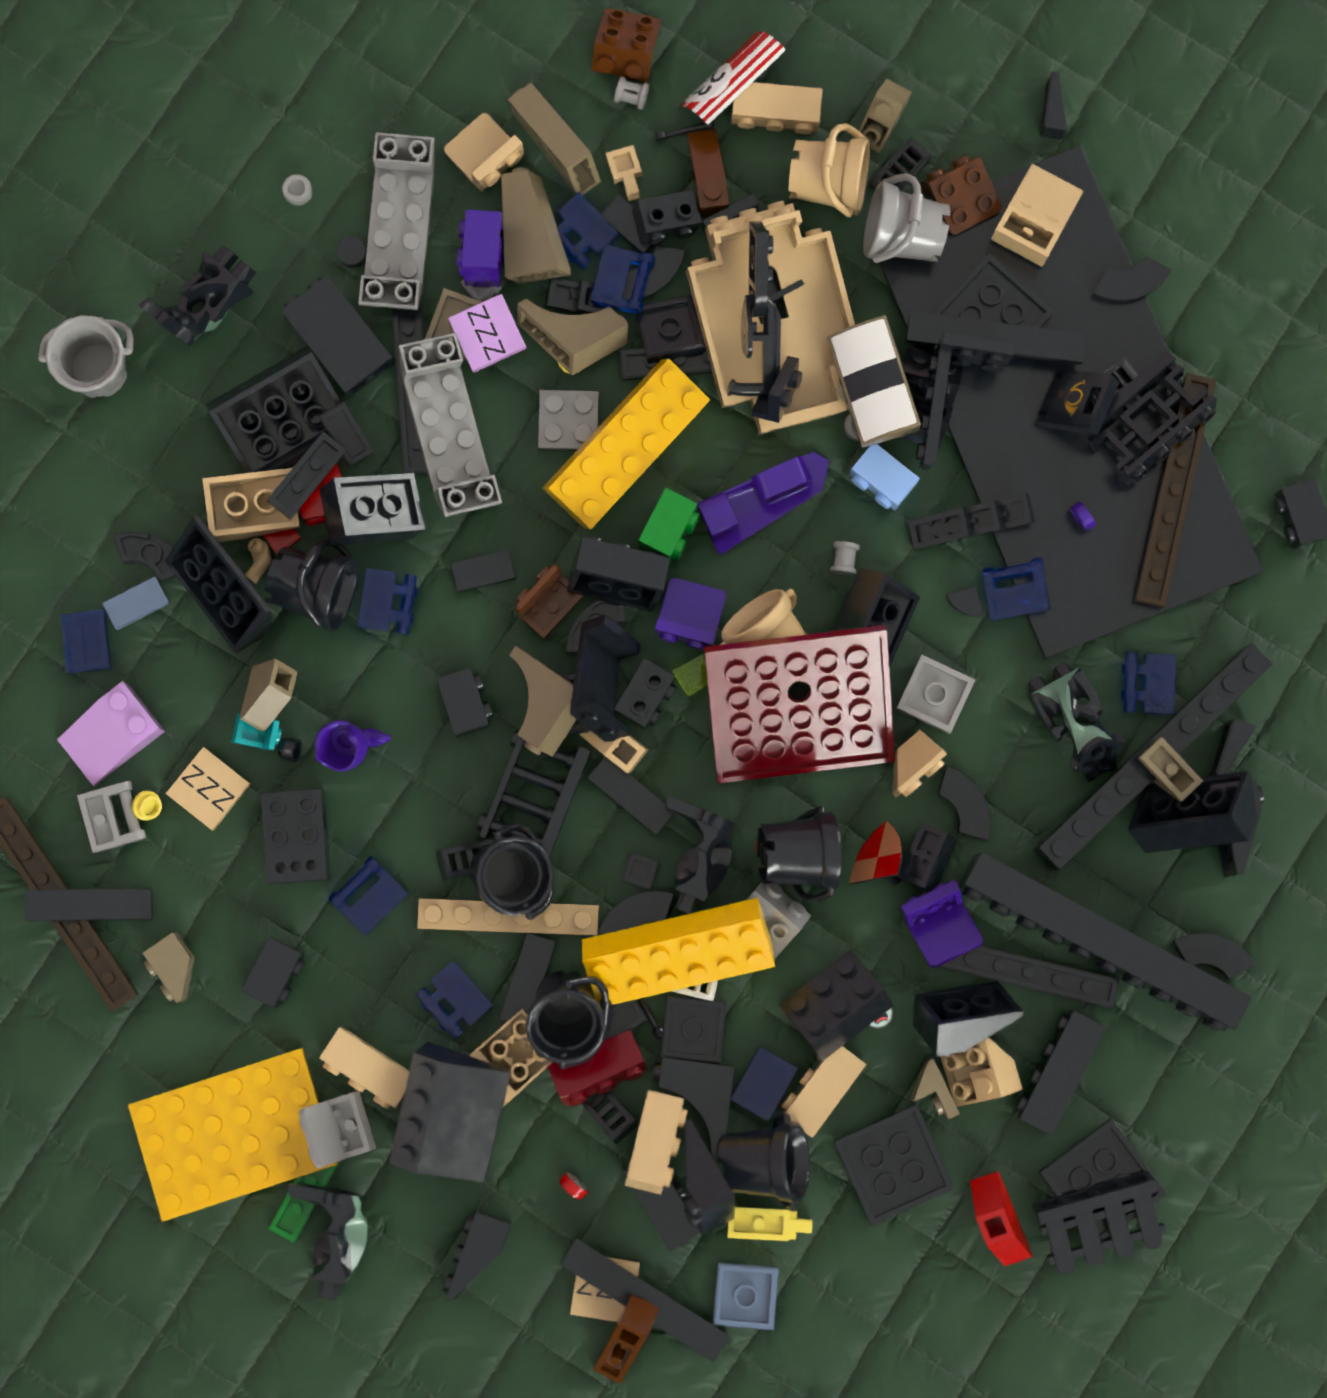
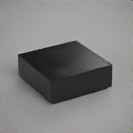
[622,852,659,890]

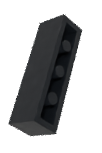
[1015,1010,1106,1136]

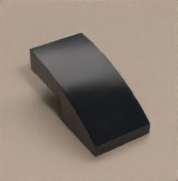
[544,278,610,314]

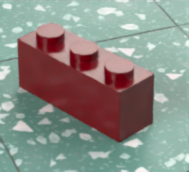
[547,1029,648,1106]

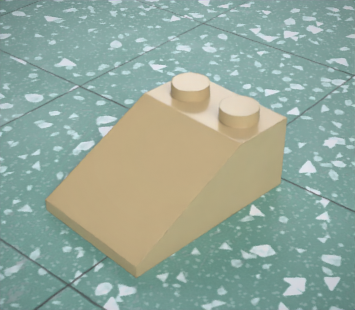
[202,468,300,542]

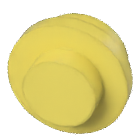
[132,790,162,821]

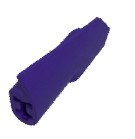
[697,452,830,554]

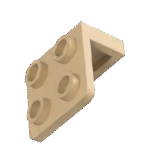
[444,113,524,192]

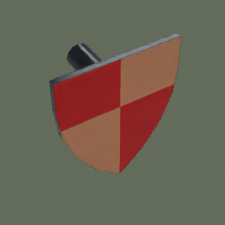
[849,821,903,885]

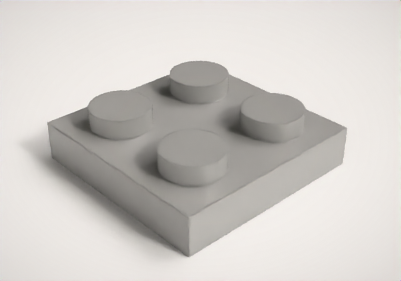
[538,390,599,451]
[896,655,975,734]

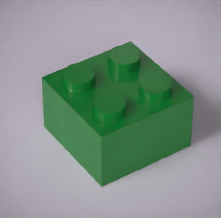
[638,487,700,566]

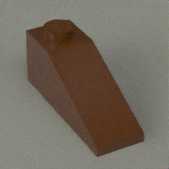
[687,129,729,218]
[593,1295,659,1383]

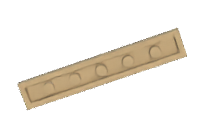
[417,899,599,936]

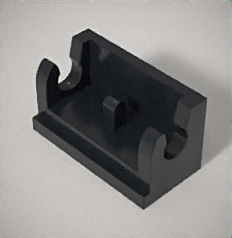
[898,823,958,893]

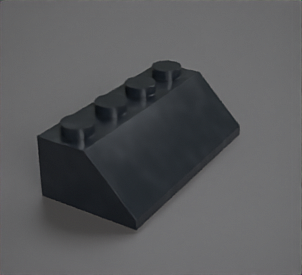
[833,568,920,668]
[1128,771,1257,853]

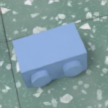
[849,444,920,510]

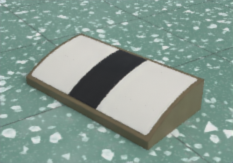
[827,315,921,448]

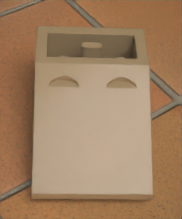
[991,164,1083,267]
[469,1009,553,1107]

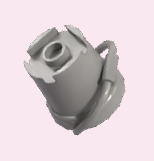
[863,173,950,263]
[38,315,134,398]

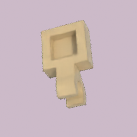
[606,145,642,202]

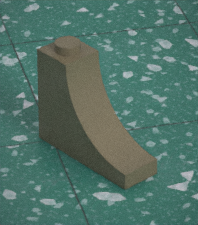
[517,298,628,376]
[509,646,577,757]

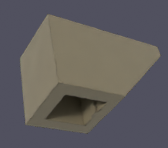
[859,79,912,153]
[239,658,298,732]
[143,932,195,1003]

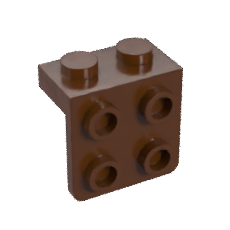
[591,8,661,83]
[920,154,1002,234]
[515,564,584,640]

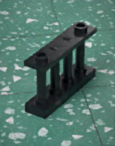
[477,729,591,858]

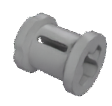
[614,77,649,110]
[830,541,860,576]

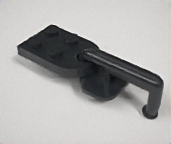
[727,221,781,396]

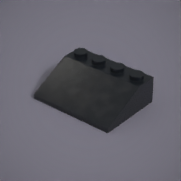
[206,345,341,473]
[165,515,272,654]
[389,1041,511,1182]

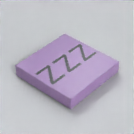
[448,294,527,373]

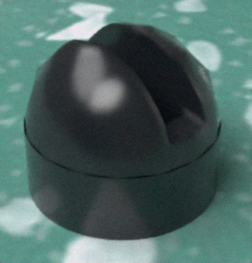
[277,737,302,762]

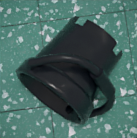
[264,538,358,633]
[757,806,842,902]
[469,823,554,920]
[525,971,612,1069]
[717,1112,810,1211]

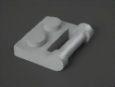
[77,781,146,853]

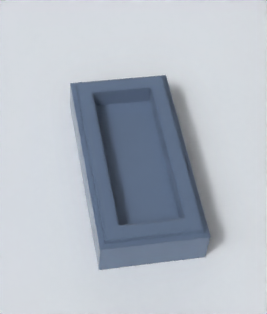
[102,576,170,631]

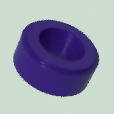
[1070,501,1096,531]

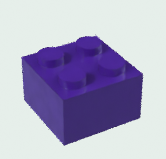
[457,210,504,288]

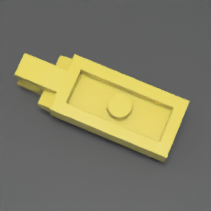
[728,1206,813,1241]

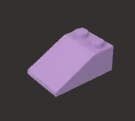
[57,681,165,786]

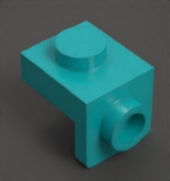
[231,713,281,750]

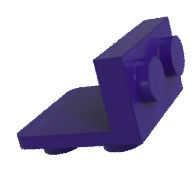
[655,578,726,651]
[901,880,983,968]

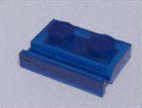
[61,609,112,674]
[730,1046,798,1121]

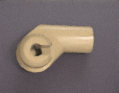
[245,538,272,584]

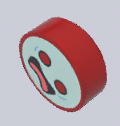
[559,1171,589,1200]

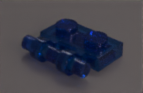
[556,192,619,269]
[358,568,418,635]
[1121,652,1176,715]
[415,960,493,1040]

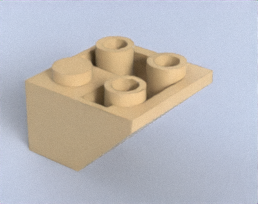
[892,730,947,797]
[940,1037,1022,1107]

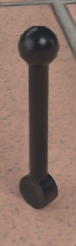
[655,121,715,142]
[638,998,665,1039]

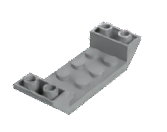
[358,132,435,310]
[398,333,502,518]

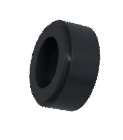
[337,236,367,268]

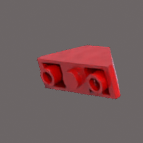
[970,1171,1033,1266]

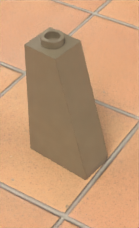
[508,83,601,198]
[501,167,571,284]

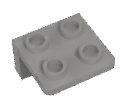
[747,882,811,960]
[299,1091,377,1168]

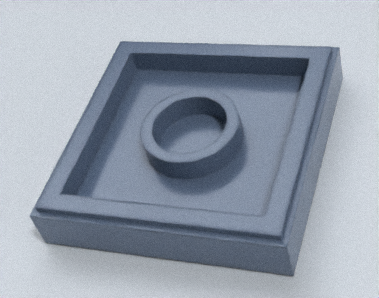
[713,1262,779,1330]

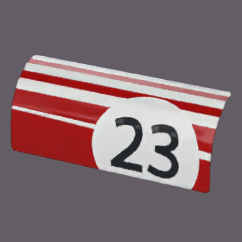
[679,31,785,124]

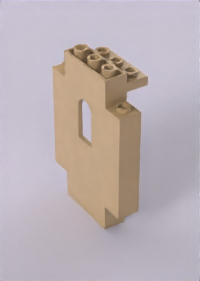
[686,201,855,435]

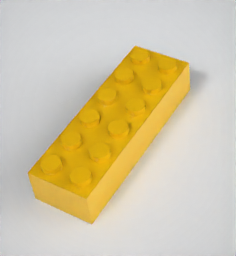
[542,358,710,529]
[582,898,775,1005]

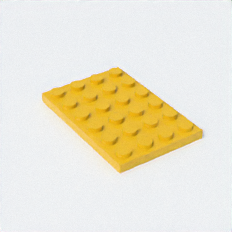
[128,1048,338,1222]

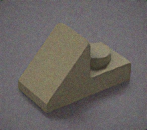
[1138,737,1203,802]
[911,1058,959,1119]

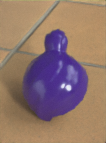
[315,720,391,772]

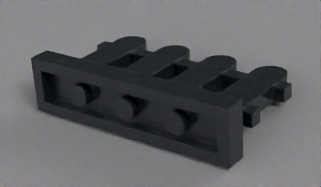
[1032,1171,1167,1274]

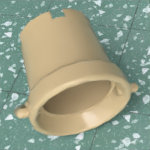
[789,123,870,217]
[720,589,806,645]

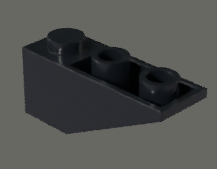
[443,1210,512,1302]

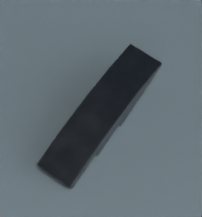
[908,493,1035,550]
[25,889,152,922]

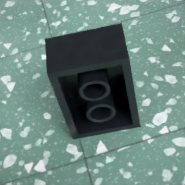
[567,537,670,612]
[779,950,894,1061]

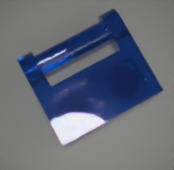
[590,244,656,314]
[983,557,1051,621]
[328,855,409,936]

